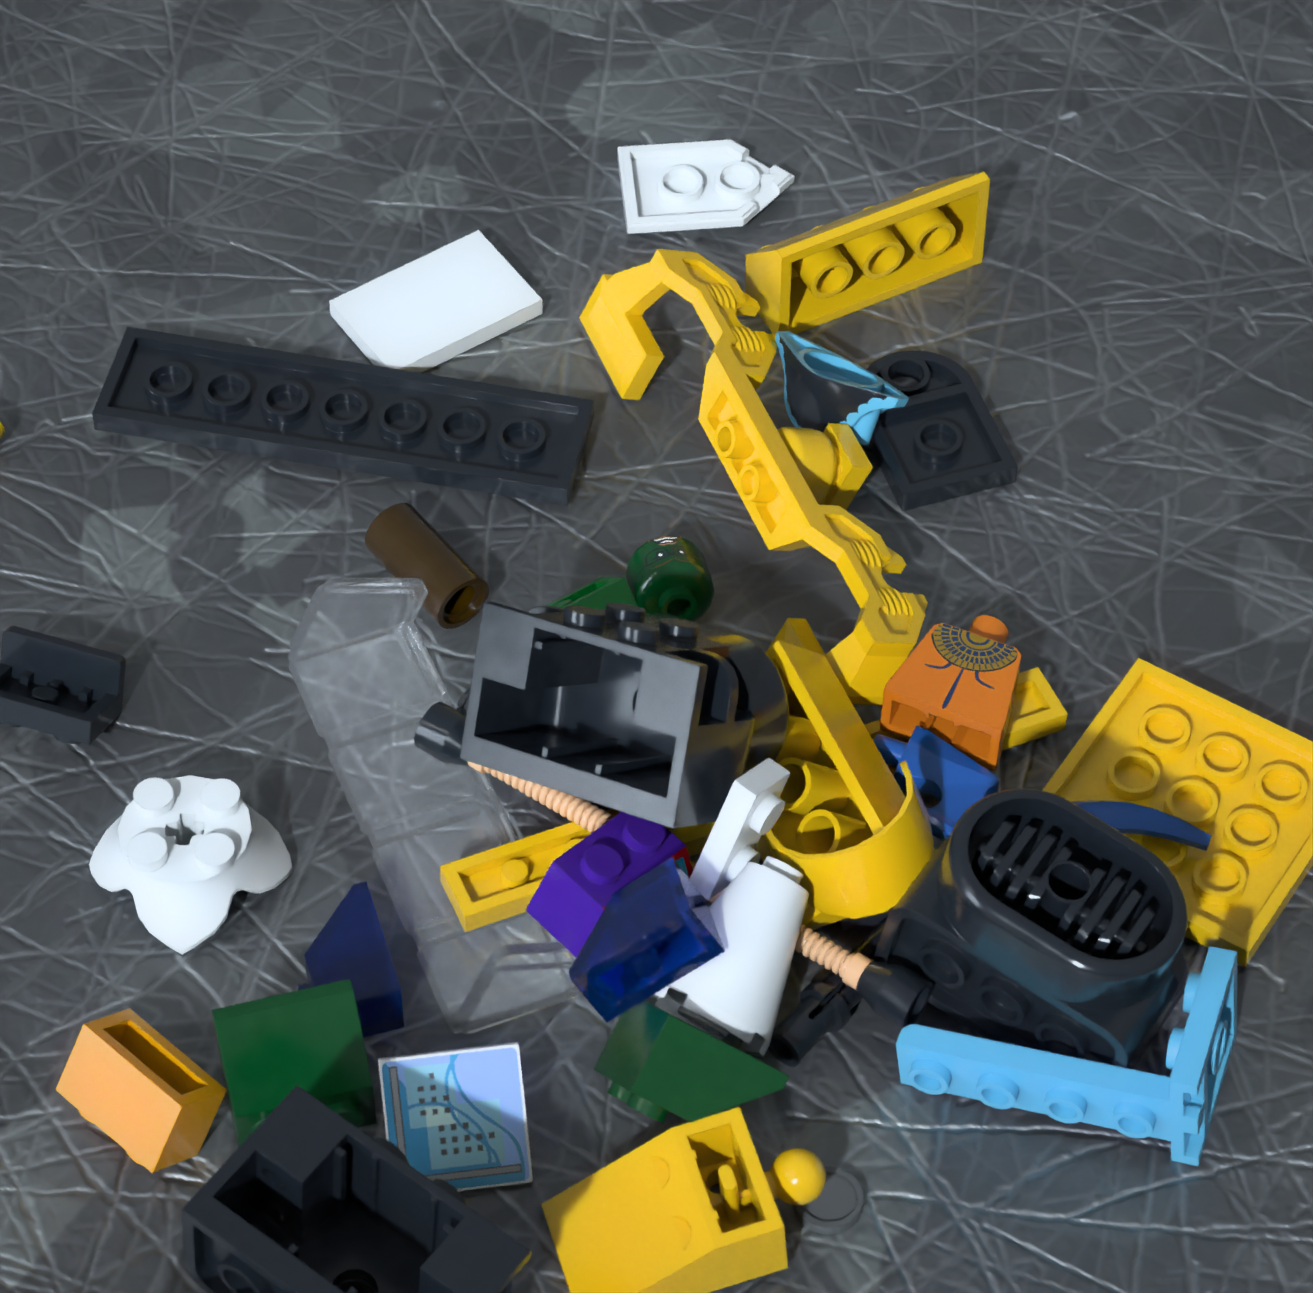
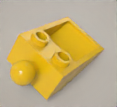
[541,1107,826,1293]

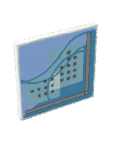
[378,1042,533,1191]

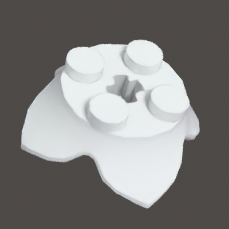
[89,775,293,955]

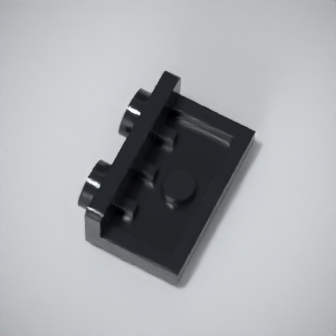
[0,625,126,745]

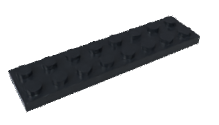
[92,327,594,506]

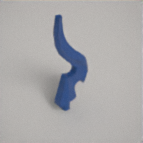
[874,726,1211,851]

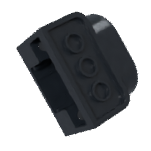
[460,602,789,828]
[873,789,1188,1070]
[181,1085,531,1293]

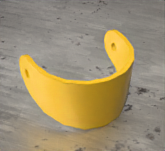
[766,761,934,919]

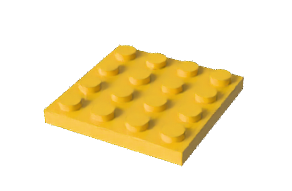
[1042,658,1313,967]

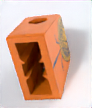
[880,615,1022,771]

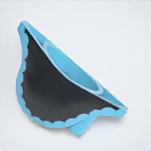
[775,331,909,445]

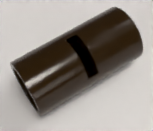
[365,503,489,629]

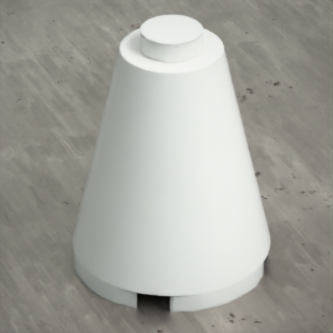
[640,856,809,1058]

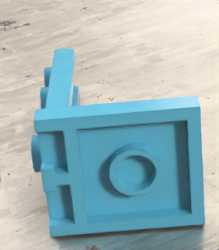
[896,946,1237,1167]

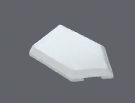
[618,140,794,234]

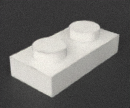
[687,758,791,900]

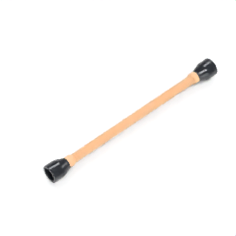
[414,702,933,1029]

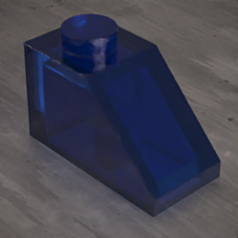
[568,857,725,1023]
[296,881,405,1038]

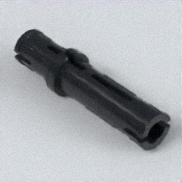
[768,918,887,1067]

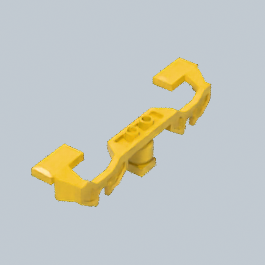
[579,249,928,705]

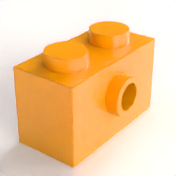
[55,1008,227,1173]

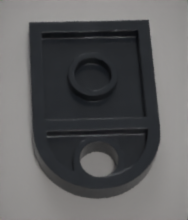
[866,350,1018,511]

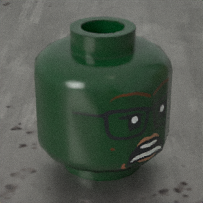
[626,536,714,622]

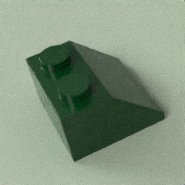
[212,979,377,1147]
[594,995,790,1124]

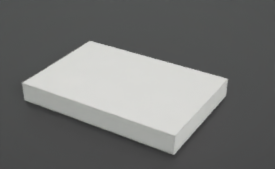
[329,230,543,373]

